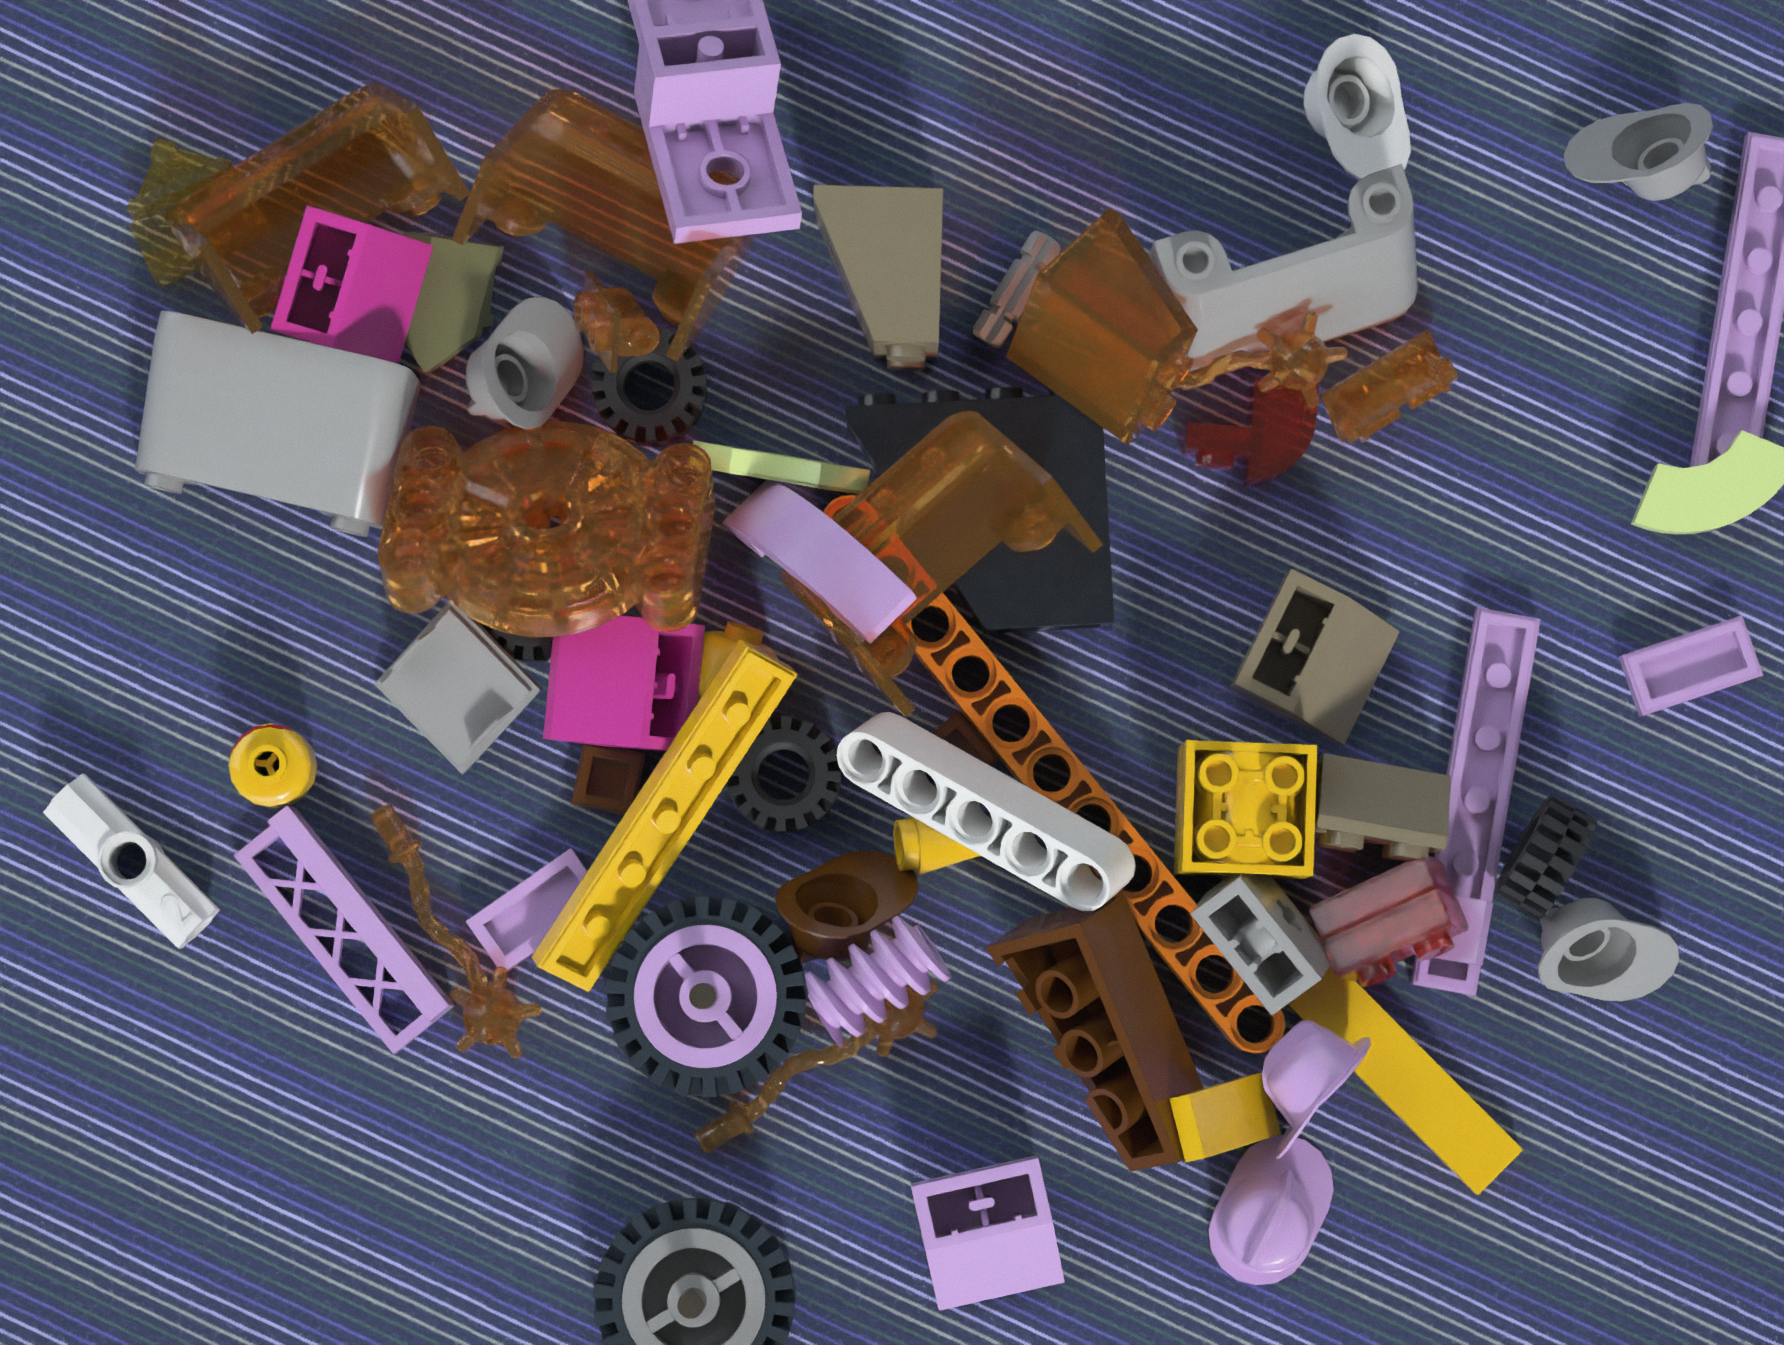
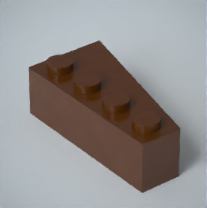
[985,894,1204,1171]

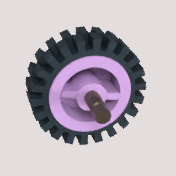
[605,896,807,1097]

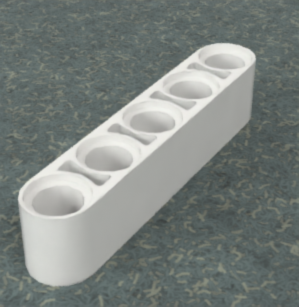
[837,712,1135,911]

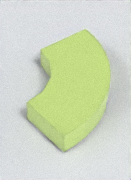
[1631,430,1784,534]
[690,440,870,495]

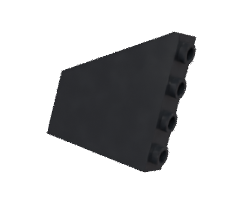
[846,384,1114,634]

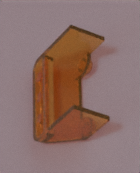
[164,83,470,334]
[451,89,757,362]
[781,411,1103,717]

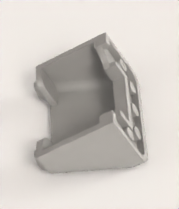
[1145,164,1418,379]
[135,311,422,537]

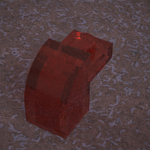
[1181,377,1319,486]

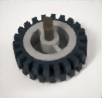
[593,1196,796,1345]

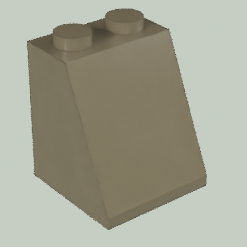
[813,185,943,371]

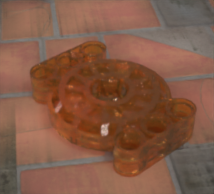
[378,421,715,637]

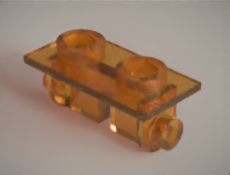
[574,271,660,373]
[1319,329,1458,444]

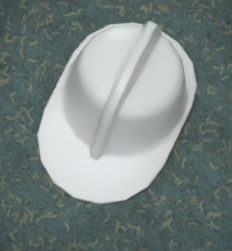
[1304,34,1411,180]

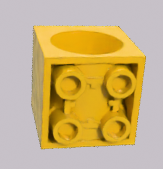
[1174,740,1317,880]

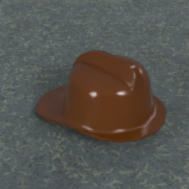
[775,850,918,963]

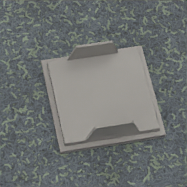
[374,598,543,774]

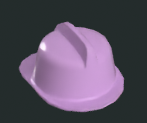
[1262,1020,1371,1159]
[1208,1135,1334,1285]

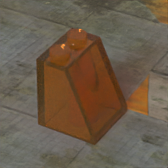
[1006,207,1198,445]

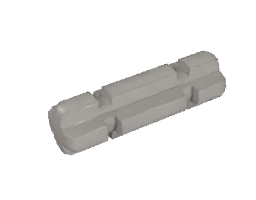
[973,230,1060,349]

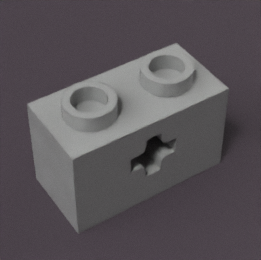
[1190,873,1336,1015]

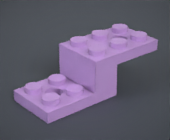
[627,0,802,244]

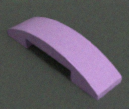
[722,479,917,644]

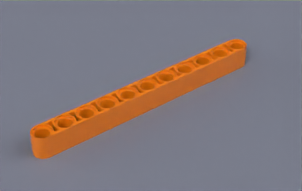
[823,495,1285,1053]

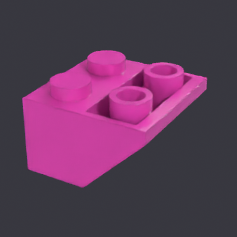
[270,205,434,364]
[543,610,705,752]

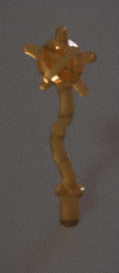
[1067,312,1348,408]
[369,804,541,1059]
[693,980,939,1155]

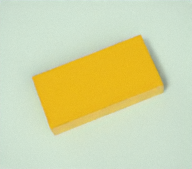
[1169,1072,1281,1162]

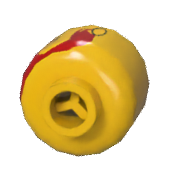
[228,723,317,809]

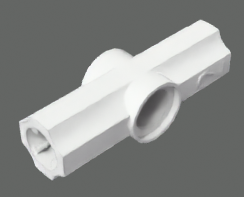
[43,773,220,949]

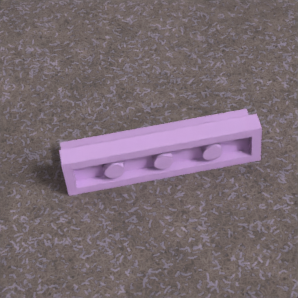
[233,805,455,1054]

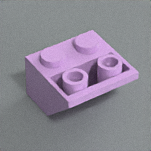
[911,1155,1065,1311]

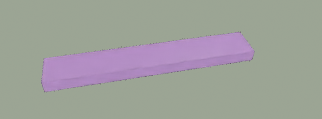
[1690,132,1784,467]
[1410,607,1541,996]

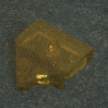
[126,138,274,288]

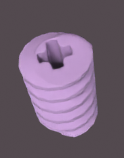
[804,916,951,1048]

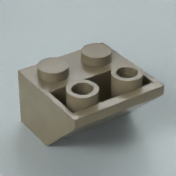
[1229,569,1400,746]
[1315,753,1451,864]

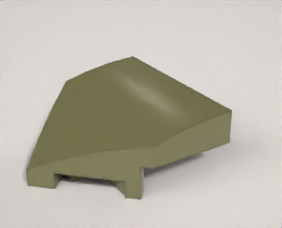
[402,231,504,373]

